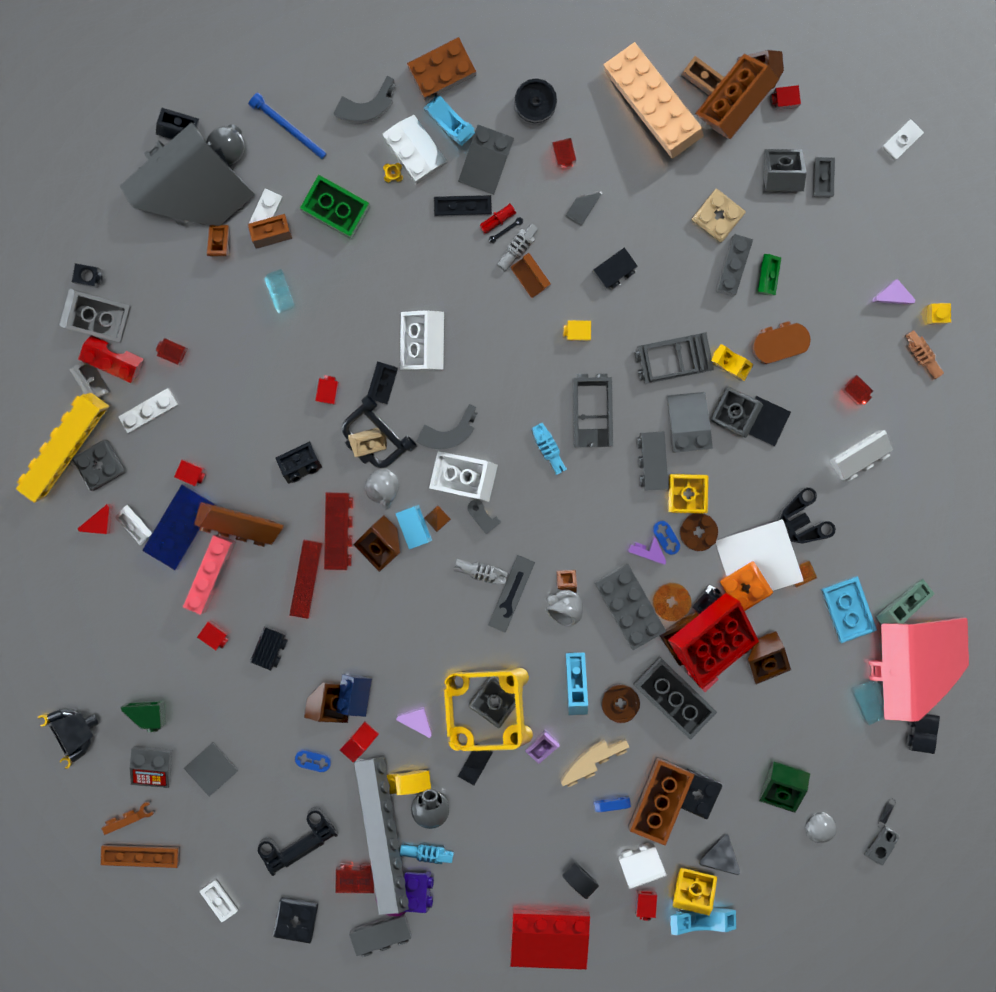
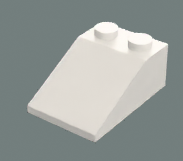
[429,451,498,502]
[618,843,666,889]

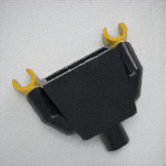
[38,709,99,769]

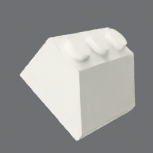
[382,115,447,184]
[400,311,444,370]
[830,430,893,481]

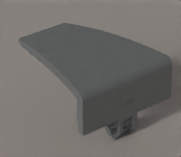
[120,123,255,226]

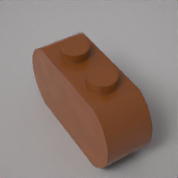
[752,321,811,364]

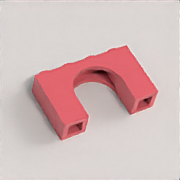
[183,535,236,615]

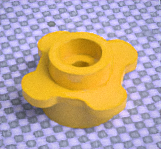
[383,163,403,183]

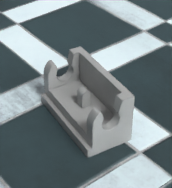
[69,361,111,398]

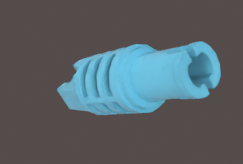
[531,423,567,475]
[400,844,454,864]

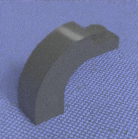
[334,76,396,124]
[416,404,478,449]

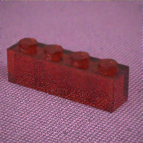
[324,492,353,570]
[289,539,324,619]

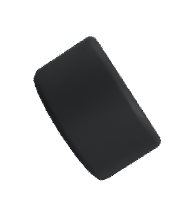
[562,862,599,899]

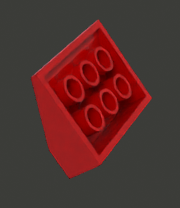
[669,593,759,689]
[510,909,590,970]

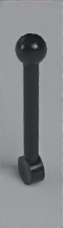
[489,217,523,243]

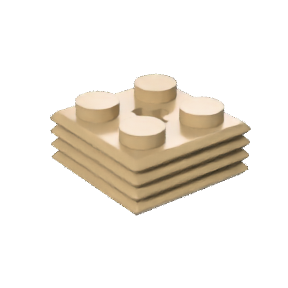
[692,189,746,242]

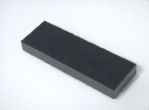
[434,195,492,217]

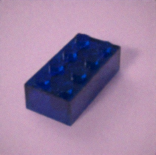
[142,484,217,570]

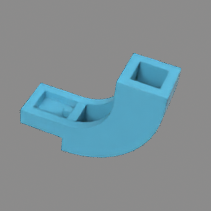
[423,95,475,146]
[670,908,736,935]

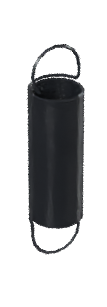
[878,799,896,828]

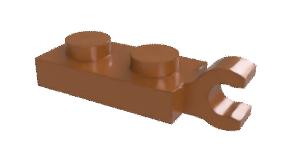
[101,802,154,835]

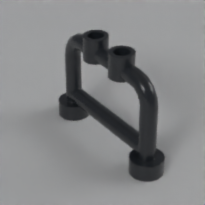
[342,395,417,468]

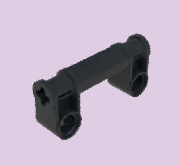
[258,807,338,876]

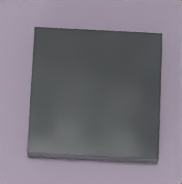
[184,742,238,797]

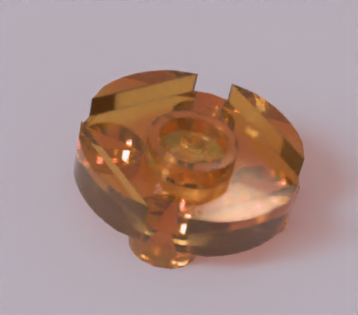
[653,583,691,621]

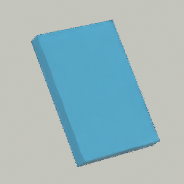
[821,576,877,643]

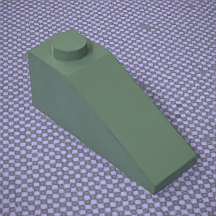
[876,579,934,624]

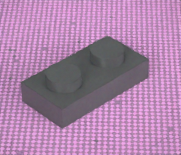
[814,157,835,197]

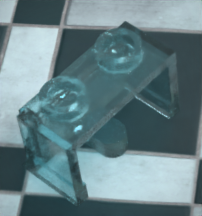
[264,269,296,314]

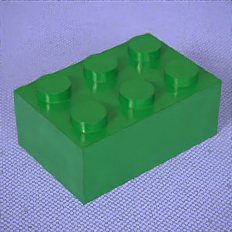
[300,174,370,239]

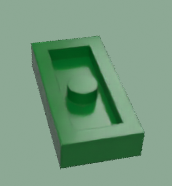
[758,254,781,295]

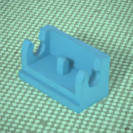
[396,505,432,549]

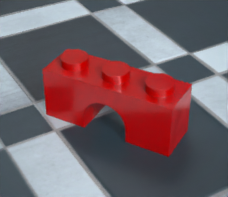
[78,335,144,383]

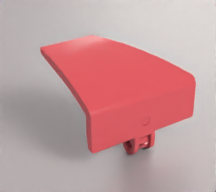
[869,618,969,721]

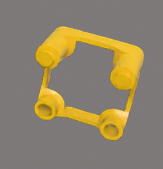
[444,668,533,751]

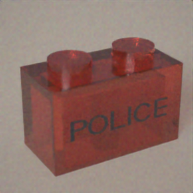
[335,863,375,894]

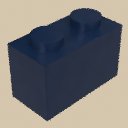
[336,674,372,717]

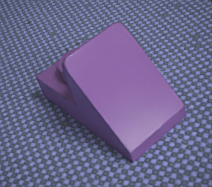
[628,536,666,565]

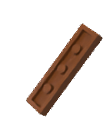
[101,845,179,868]

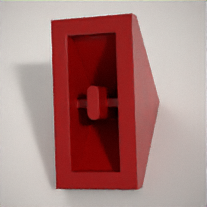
[77,504,112,534]
[340,721,379,763]

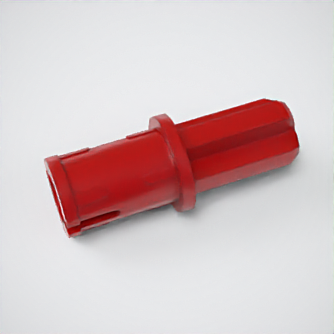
[480,203,516,233]

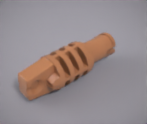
[905,330,944,380]

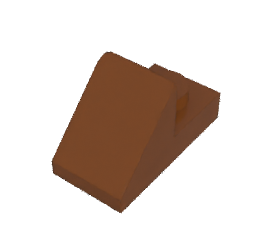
[207,225,229,256]

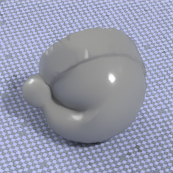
[365,469,399,510]
[546,590,583,627]

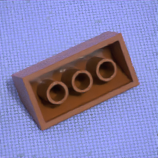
[695,54,779,139]
[195,502,283,547]
[628,757,695,846]

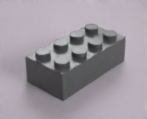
[594,564,667,650]
[634,657,717,740]

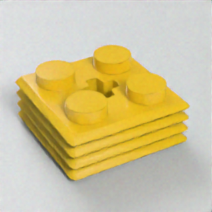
[668,474,708,513]
[673,868,717,915]

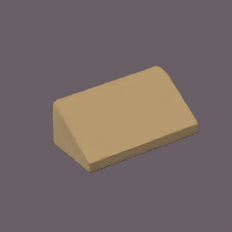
[348,428,386,457]

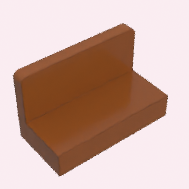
[248,214,292,249]
[511,253,551,298]

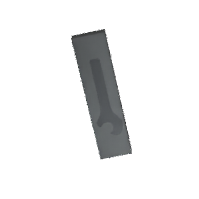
[488,555,535,633]

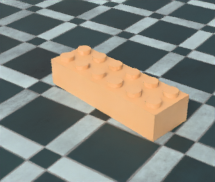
[603,42,704,159]

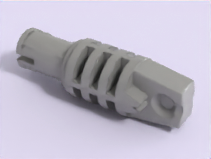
[498,224,538,271]
[454,559,508,585]

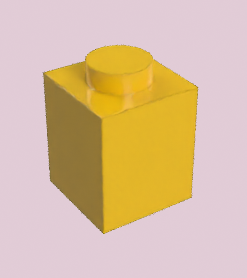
[927,303,951,324]
[563,320,591,341]

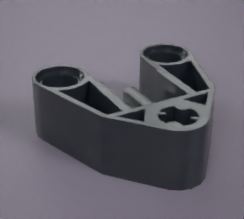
[777,487,836,544]

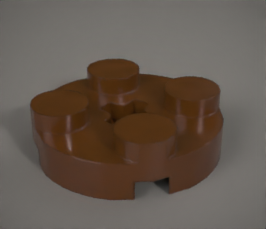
[679,513,718,551]
[601,684,640,723]

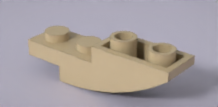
[561,738,629,787]

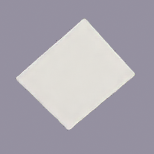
[716,520,804,592]

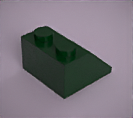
[121,701,166,732]
[759,762,810,813]

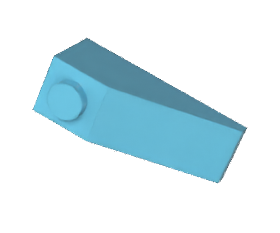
[566,653,588,715]

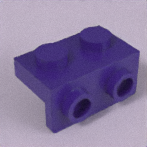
[403,872,434,913]

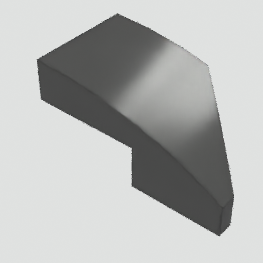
[566,191,602,225]

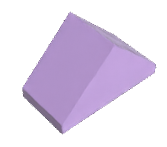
[873,279,915,305]
[396,707,432,738]
[525,729,560,764]

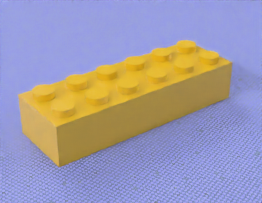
[16,392,109,503]

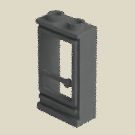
[635,332,714,384]
[573,374,613,447]

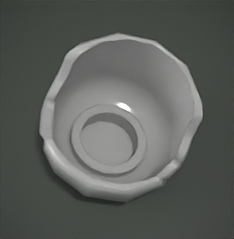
[806,813,836,843]

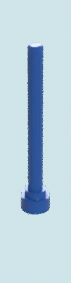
[248,92,327,159]

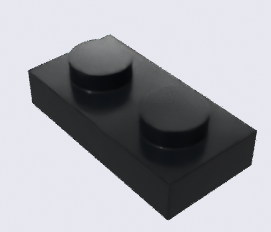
[458,742,493,786]

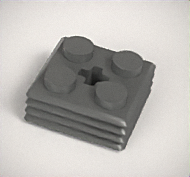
[711,387,763,438]
[72,440,125,491]
[469,676,516,728]

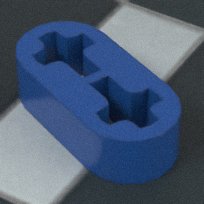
[653,521,680,555]
[295,750,331,772]
[594,797,631,812]

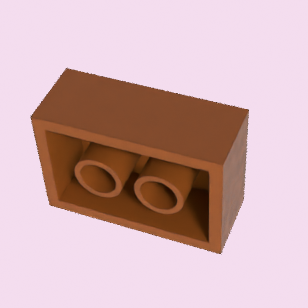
[407,37,476,101]

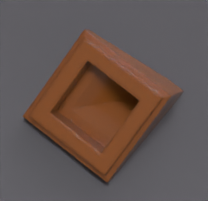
[424,506,451,532]
[557,570,577,593]

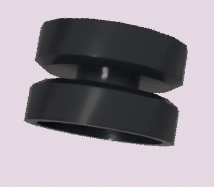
[514,78,557,125]

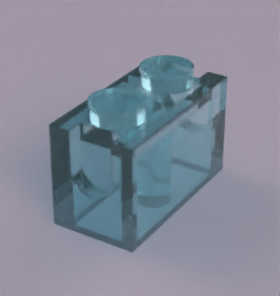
[851,680,885,725]

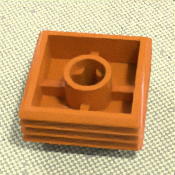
[720,561,773,611]

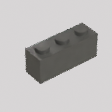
[716,234,753,297]
[637,431,669,491]
[349,914,412,957]

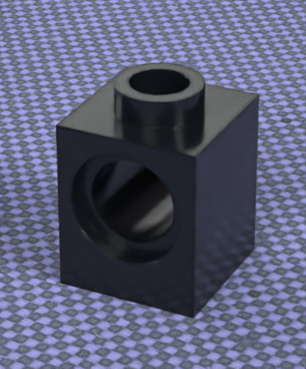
[72,263,103,288]

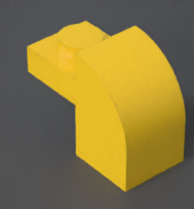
[711,344,754,381]
[387,770,431,795]

